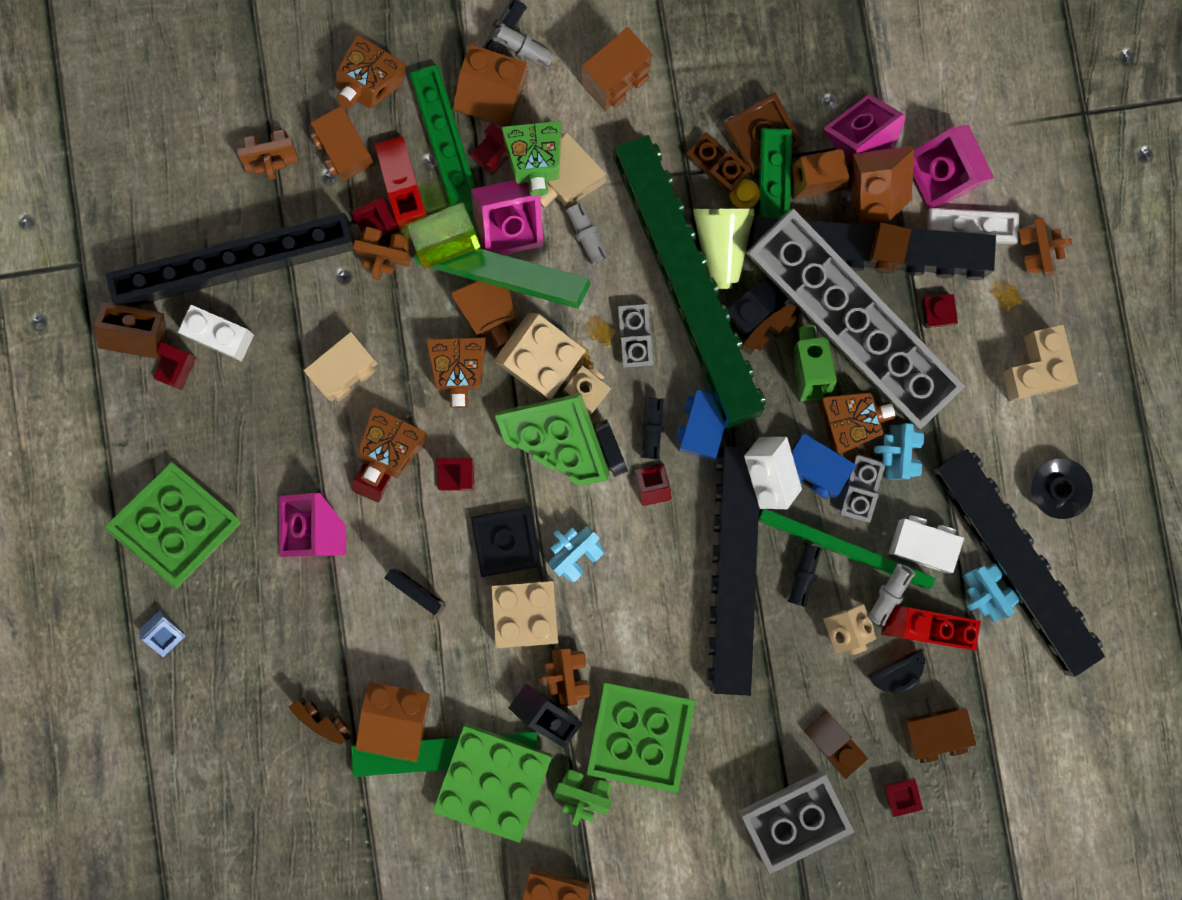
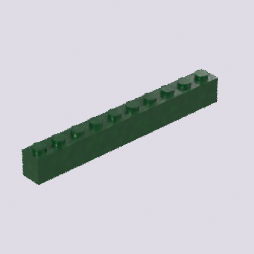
[613,135,766,429]

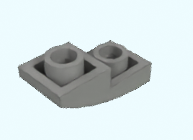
[618,303,653,368]
[840,453,885,523]

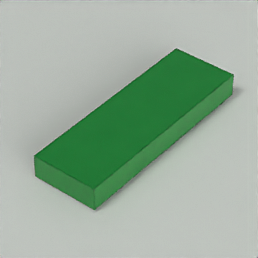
[758,128,792,218]

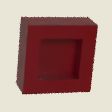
[922,294,958,329]
[883,778,923,817]

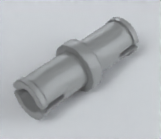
[493,23,554,69]
[566,202,609,265]
[868,564,915,626]

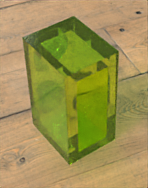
[406,202,481,269]

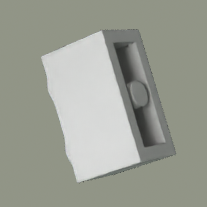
[178,305,254,362]
[744,437,802,509]
[888,515,964,573]

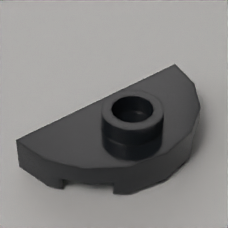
[866,648,925,694]

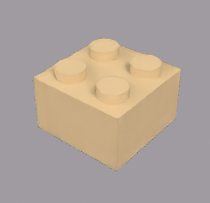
[494,312,586,400]
[491,581,559,648]

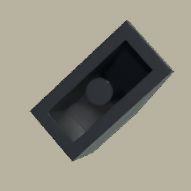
[728,277,788,339]
[508,683,583,748]

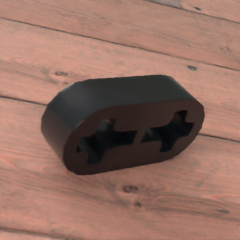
[592,418,628,477]

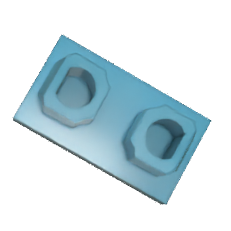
[874,423,924,480]
[547,525,605,582]
[962,563,1019,622]

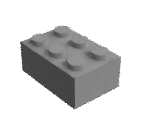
[738,770,854,874]

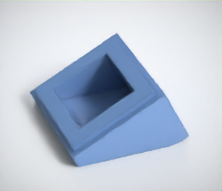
[139,610,185,657]

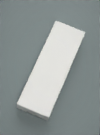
[927,208,1020,244]

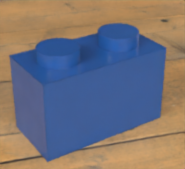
[675,390,725,461]
[791,433,856,499]

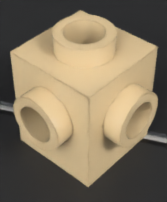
[562,366,611,415]
[823,604,877,655]

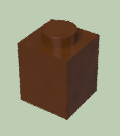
[868,222,911,273]

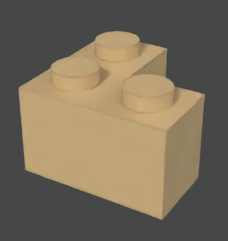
[1002,325,1079,401]

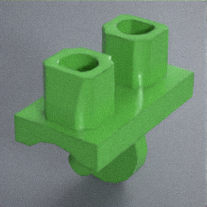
[553,770,612,826]

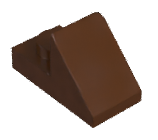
[803,711,868,779]

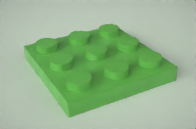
[105,462,241,590]
[587,682,695,793]
[433,723,552,843]

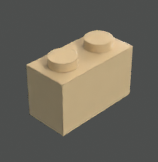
[303,332,378,402]

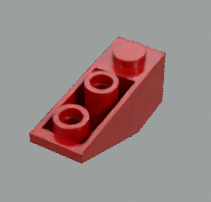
[375,136,429,230]
[881,606,981,651]

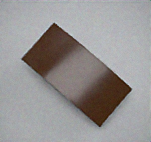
[685,132,751,193]
[742,304,797,355]
[288,697,350,745]

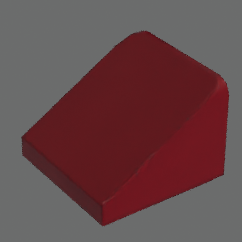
[352,463,392,503]
[635,464,672,506]

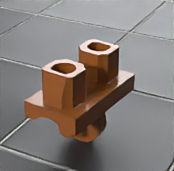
[237,129,299,180]
[1019,217,1072,277]
[353,227,411,280]
[538,648,590,706]

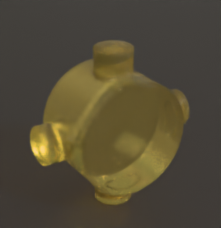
[996,285,1023,312]
[591,321,617,347]
[574,348,594,372]

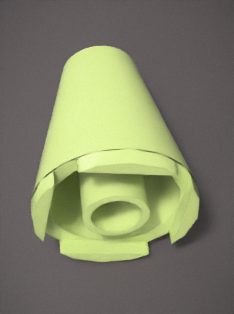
[694,209,754,289]

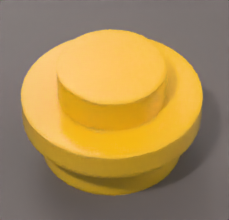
[730,179,760,209]

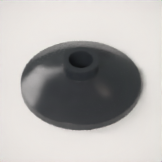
[1031,458,1093,519]

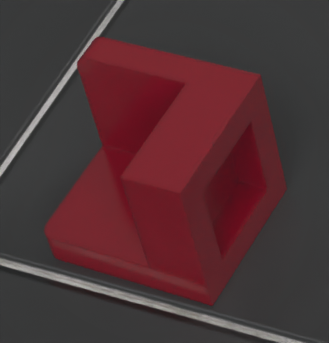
[471,122,508,176]
[351,197,400,239]
[154,342,196,391]
[436,458,475,491]

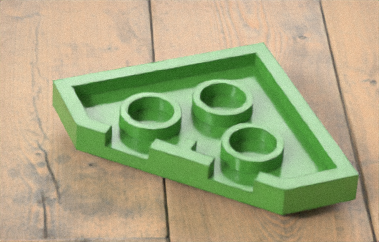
[495,393,610,486]

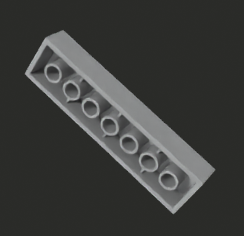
[746,209,966,430]

